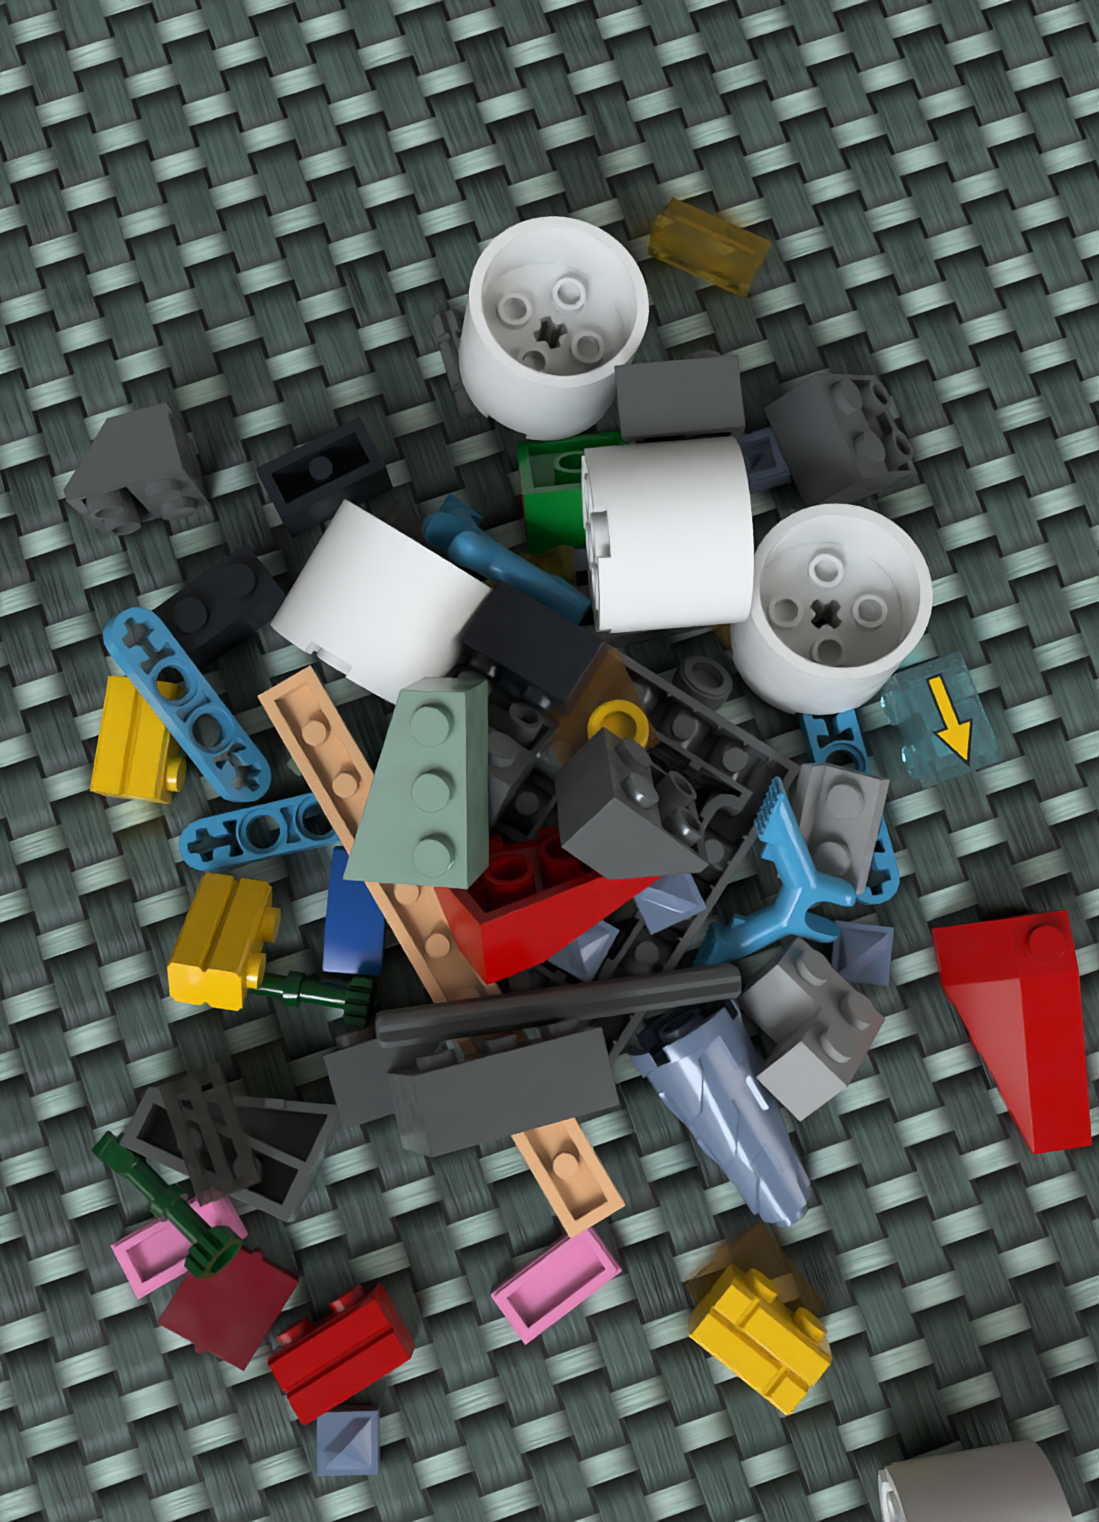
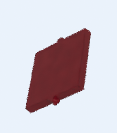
[157,1245,300,1371]

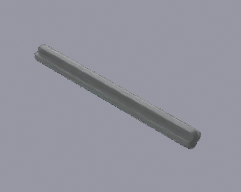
[375,963,742,1049]

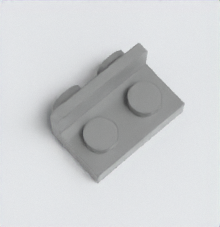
[777,762,890,895]

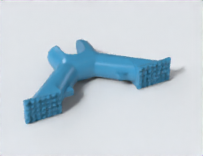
[422,494,593,625]
[693,776,856,967]

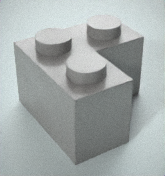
[736,936,885,1122]

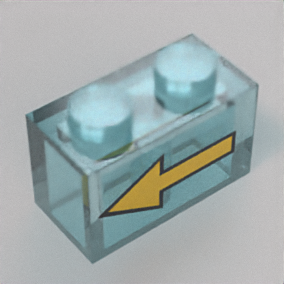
[881,651,1004,790]

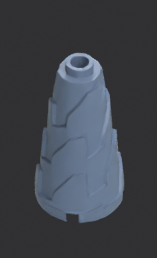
[627,998,811,1227]

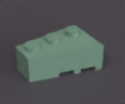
[342,677,489,889]

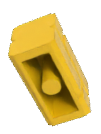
[90,675,186,804]
[167,872,281,1011]
[688,1263,833,1416]

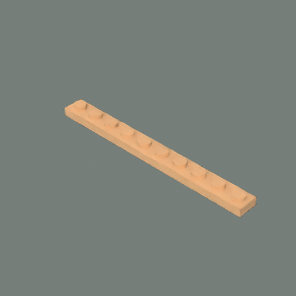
[257,665,625,1239]

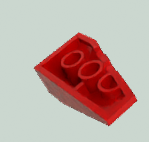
[433,826,662,985]
[931,910,1092,1154]

